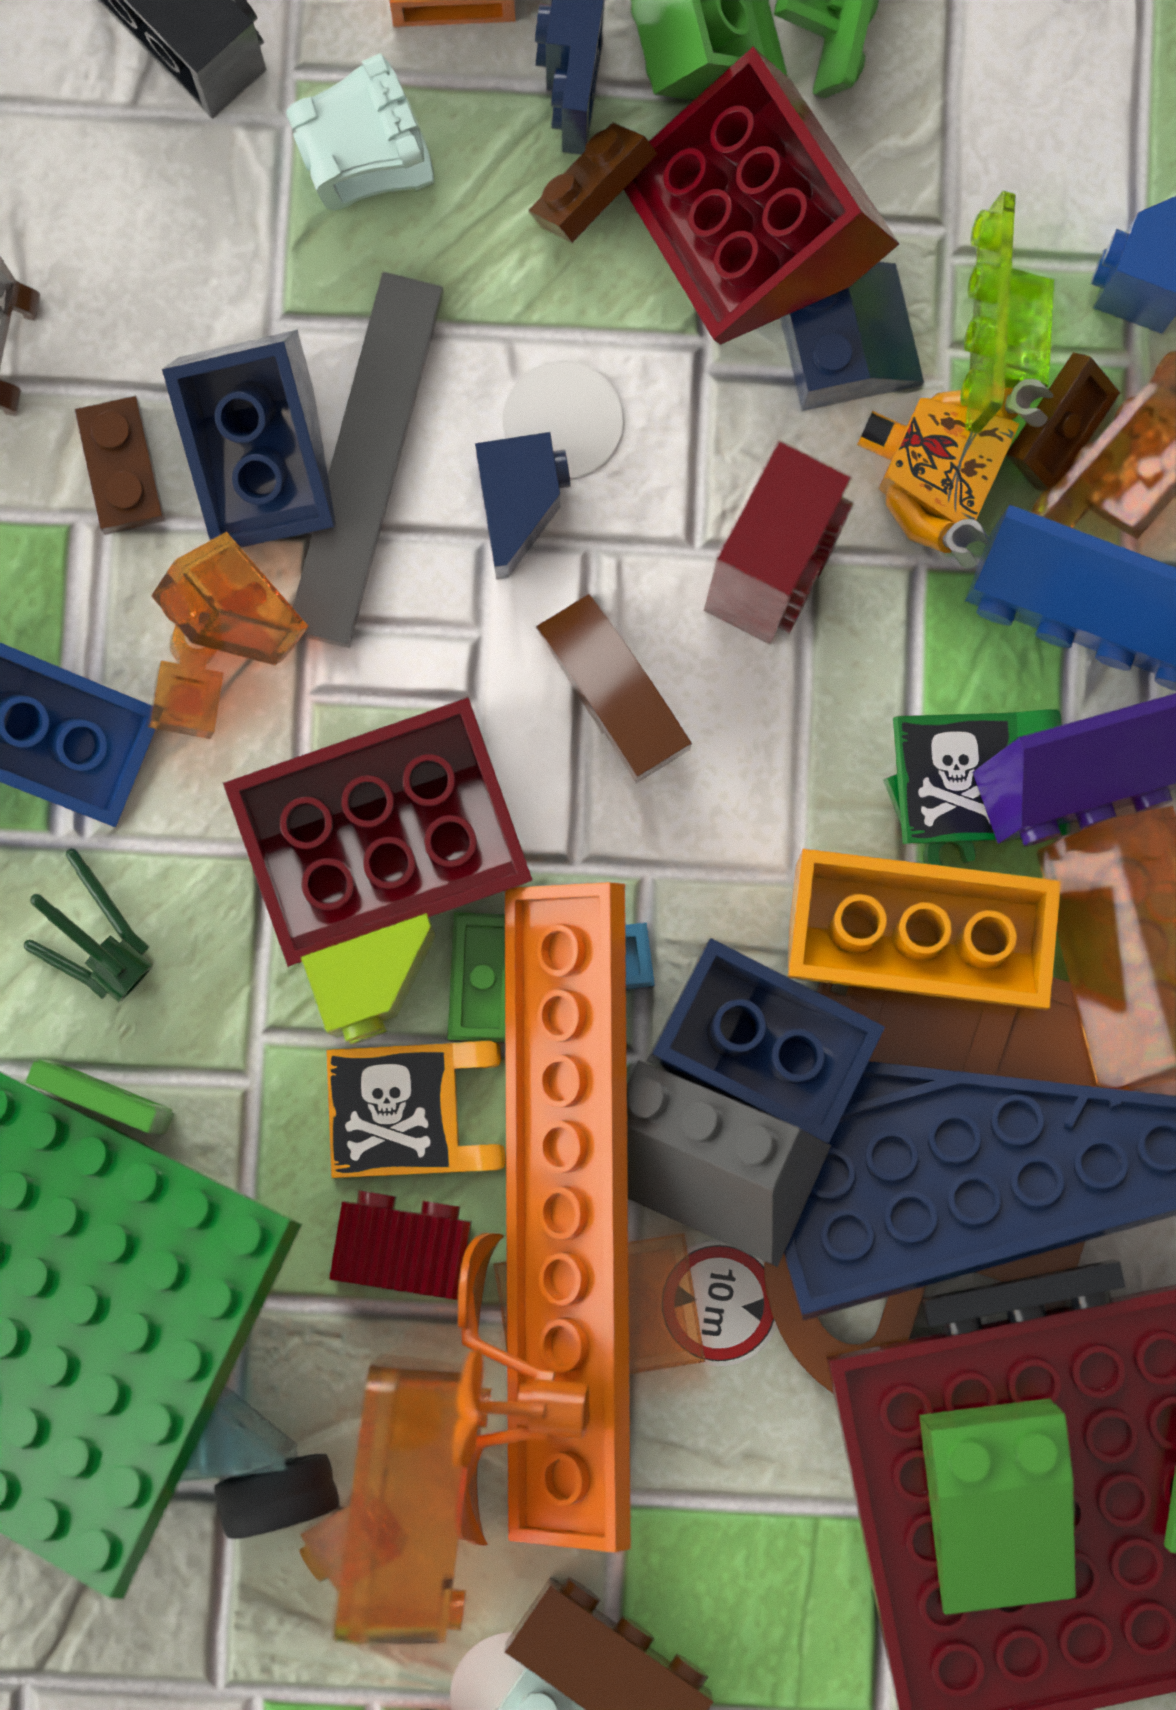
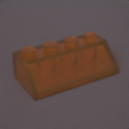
[1037,806,1176,1090]

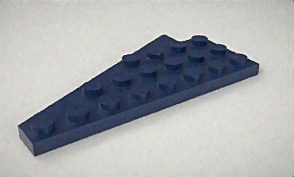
[784,1061,1176,1320]

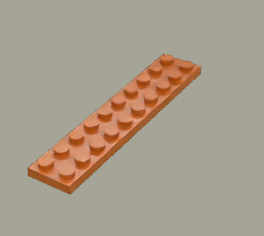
[505,882,631,1553]

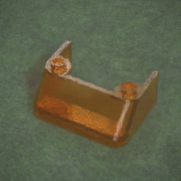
[333,1353,492,1645]

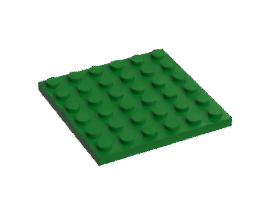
[0,1071,302,1600]

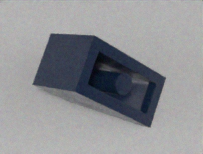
[475,432,571,580]

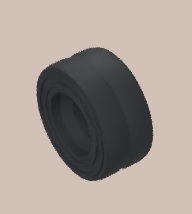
[214,1453,340,1539]

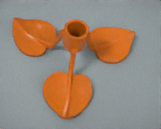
[452,1233,590,1546]

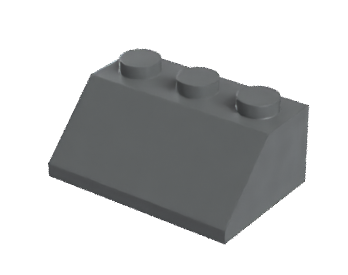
[627,1060,831,1267]

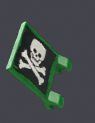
[893,709,1071,845]

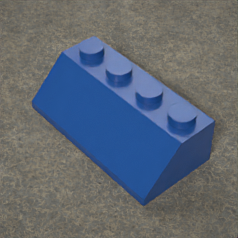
[965,505,1176,691]

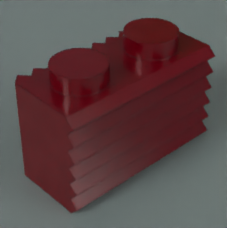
[329,1190,472,1300]

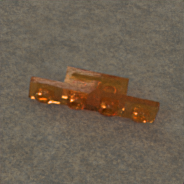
[1032,351,1176,539]

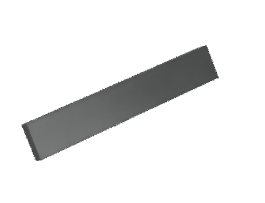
[287,271,444,648]

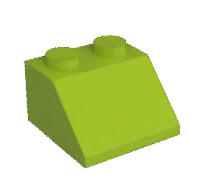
[301,913,436,1045]

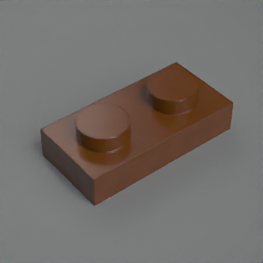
[528,122,657,243]
[1006,352,1120,495]
[75,396,166,535]

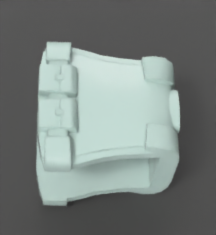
[286,53,434,210]

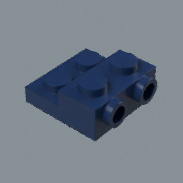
[535,0,605,155]

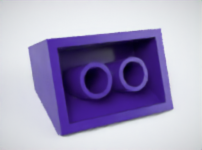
[972,693,1176,847]

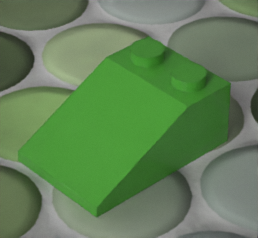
[919,1399,1076,1615]

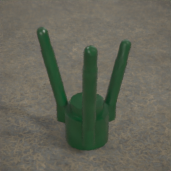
[23,848,153,1003]

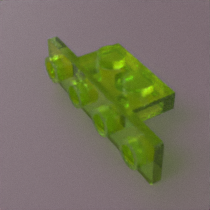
[960,190,1054,434]

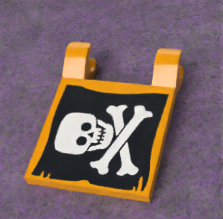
[326,1041,506,1178]

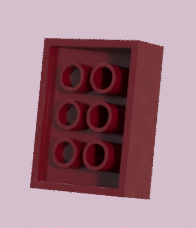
[624,46,899,345]
[223,697,533,967]

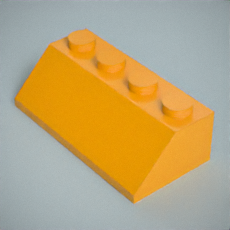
[788,849,1061,1010]

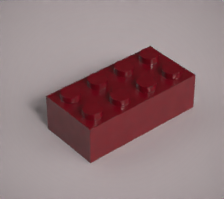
[704,440,854,645]

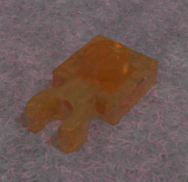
[148,621,224,739]

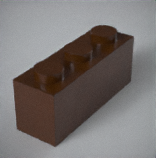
[505,1576,714,1710]

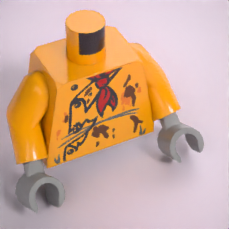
[857,379,1053,569]

